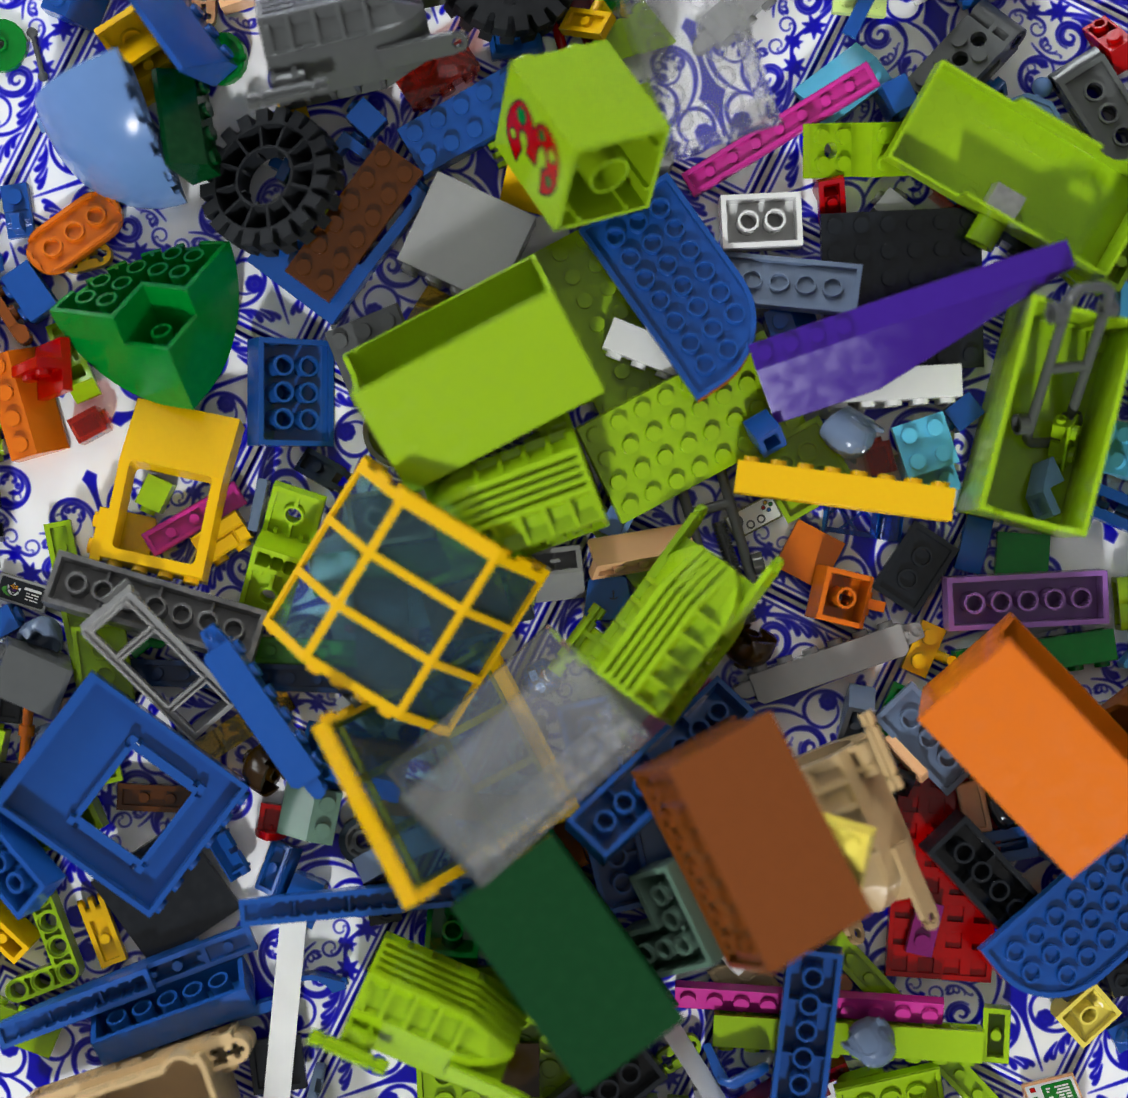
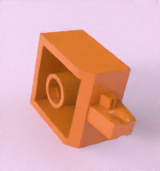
[805,565,886,629]

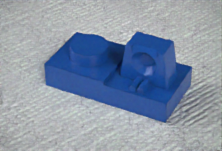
[0,182,36,240]

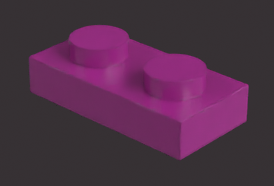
[904,902,944,958]

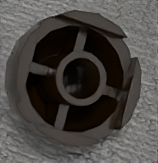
[726,624,777,670]
[242,744,285,797]

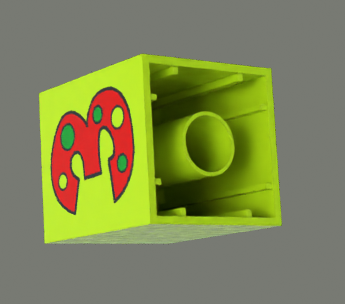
[494,39,671,232]

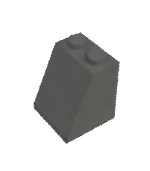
[0,636,73,720]

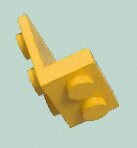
[87,507,157,561]

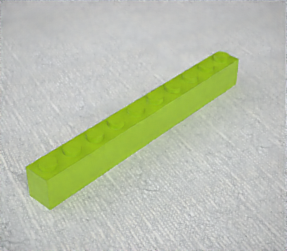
[712,1010,984,1067]

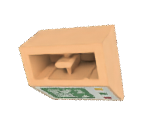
[1021,1072,1083,1098]

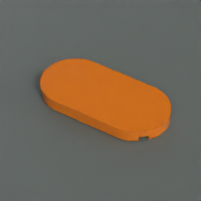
[26,191,124,275]

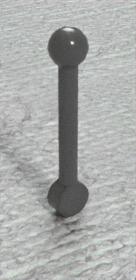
[26,27,48,82]

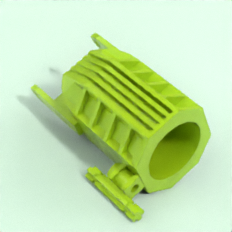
[388,399,610,591]
[547,503,784,727]
[306,931,534,1098]

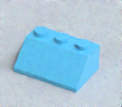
[793,42,892,123]

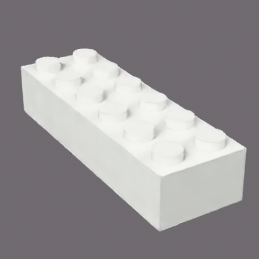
[814,363,963,412]

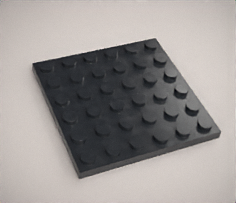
[819,207,984,368]

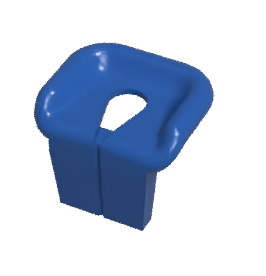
[703,1042,770,1089]

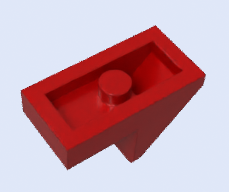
[812,175,846,226]

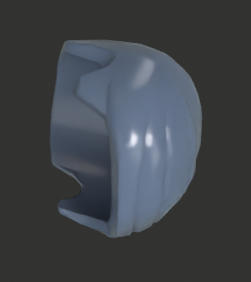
[16,616,64,653]

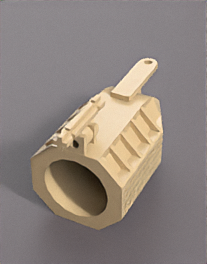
[795,709,940,945]

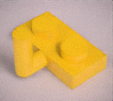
[558,0,616,41]
[900,619,956,678]

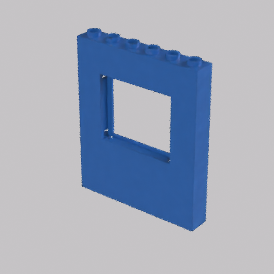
[0,669,250,918]

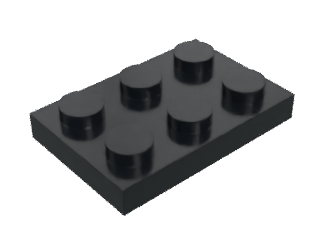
[872,520,959,616]

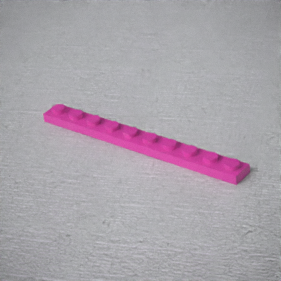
[675,980,944,1025]

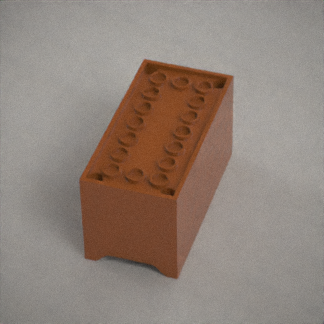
[631,711,873,975]

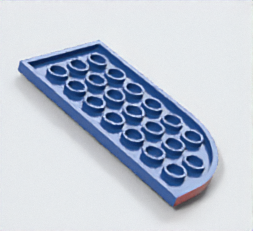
[578,172,756,403]
[977,834,1128,998]

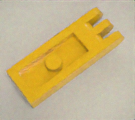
[77,893,129,969]

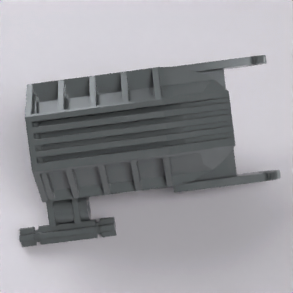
[244,0,469,111]

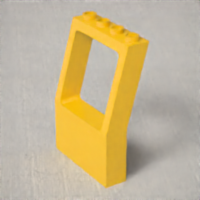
[99,398,245,587]

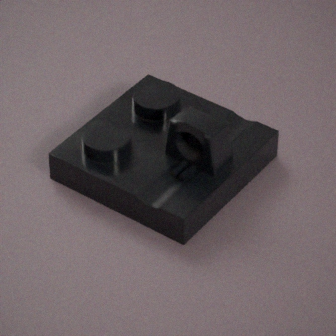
[249,1033,308,1095]

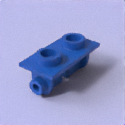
[209,826,251,882]

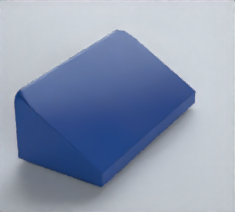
[254,840,303,895]

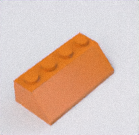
[0,346,70,463]

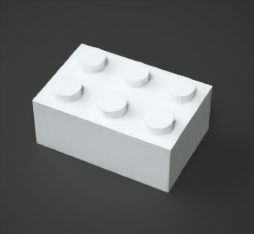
[718,191,803,252]

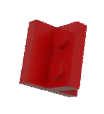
[11,337,73,401]

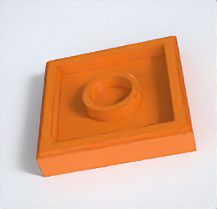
[779,519,845,586]

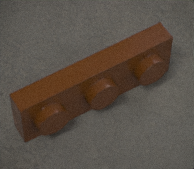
[116,782,197,813]

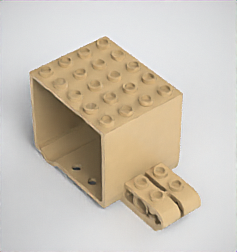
[26,1021,257,1098]

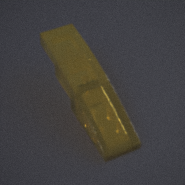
[194,691,296,759]

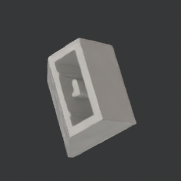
[530,545,586,603]

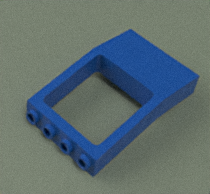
[246,131,430,325]

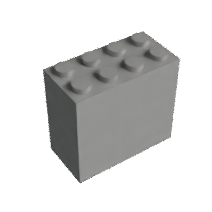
[397,171,536,296]

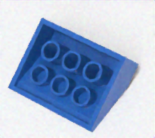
[128,0,238,87]
[247,337,334,447]

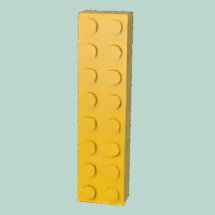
[733,456,956,522]

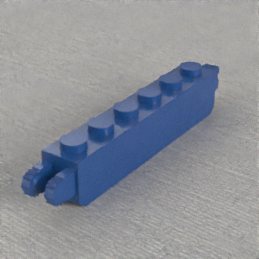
[200,623,328,800]

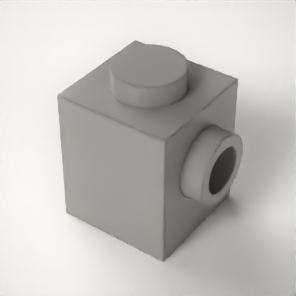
[870,187,915,212]

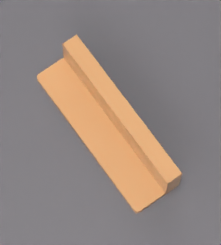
[587,524,693,580]

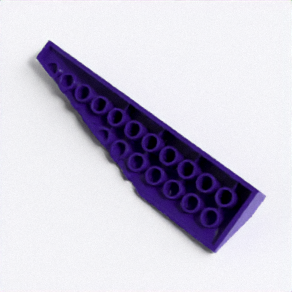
[748,240,1076,423]

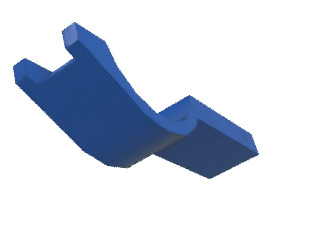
[230,970,349,1023]

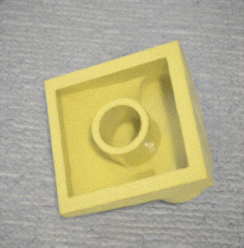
[1050,984,1122,1049]

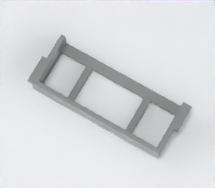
[81,578,234,743]

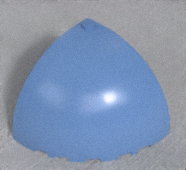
[34,47,188,209]

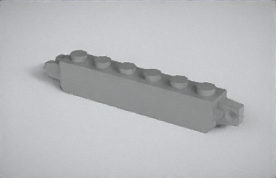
[732,620,925,704]

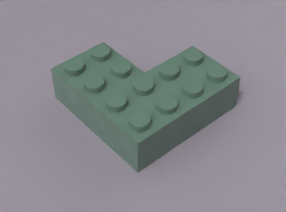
[625,856,724,978]

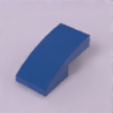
[953,514,994,575]

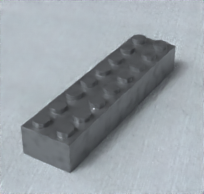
[41,550,268,662]

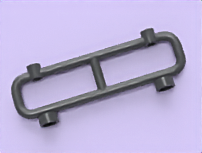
[1011,281,1120,448]
[678,469,766,584]

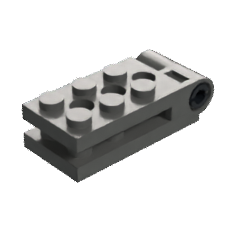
[908,0,1027,95]
[1047,46,1128,160]

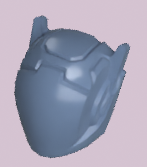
[819,406,885,464]
[841,1016,896,1068]

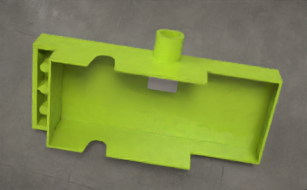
[882,60,1128,292]

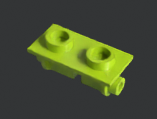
[1047,414,1081,472]

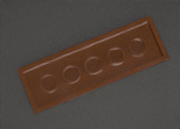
[285,141,424,304]

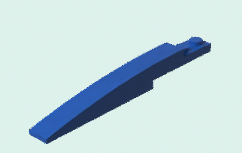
[239,876,483,927]
[0,926,258,1050]

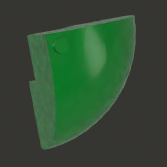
[49,241,239,410]

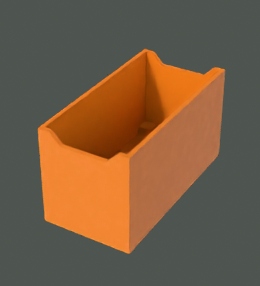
[917,612,1128,879]

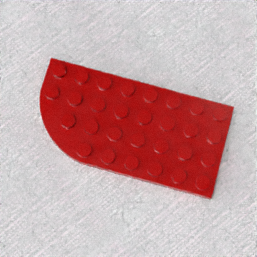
[884,763,1001,983]

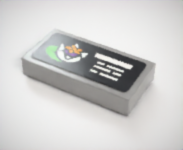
[0,572,48,613]

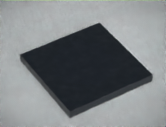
[91,833,239,958]

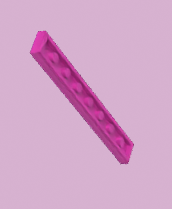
[681,61,881,198]

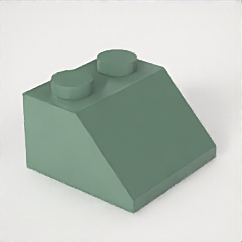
[276,781,343,846]

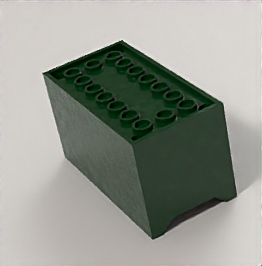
[451,827,685,1094]

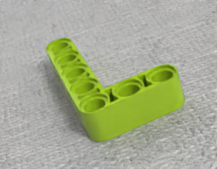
[5,890,85,1003]

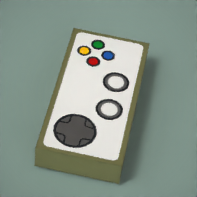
[723,498,783,539]

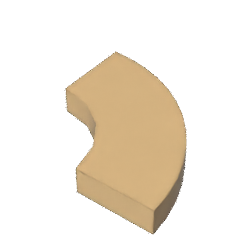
[707,963,781,986]

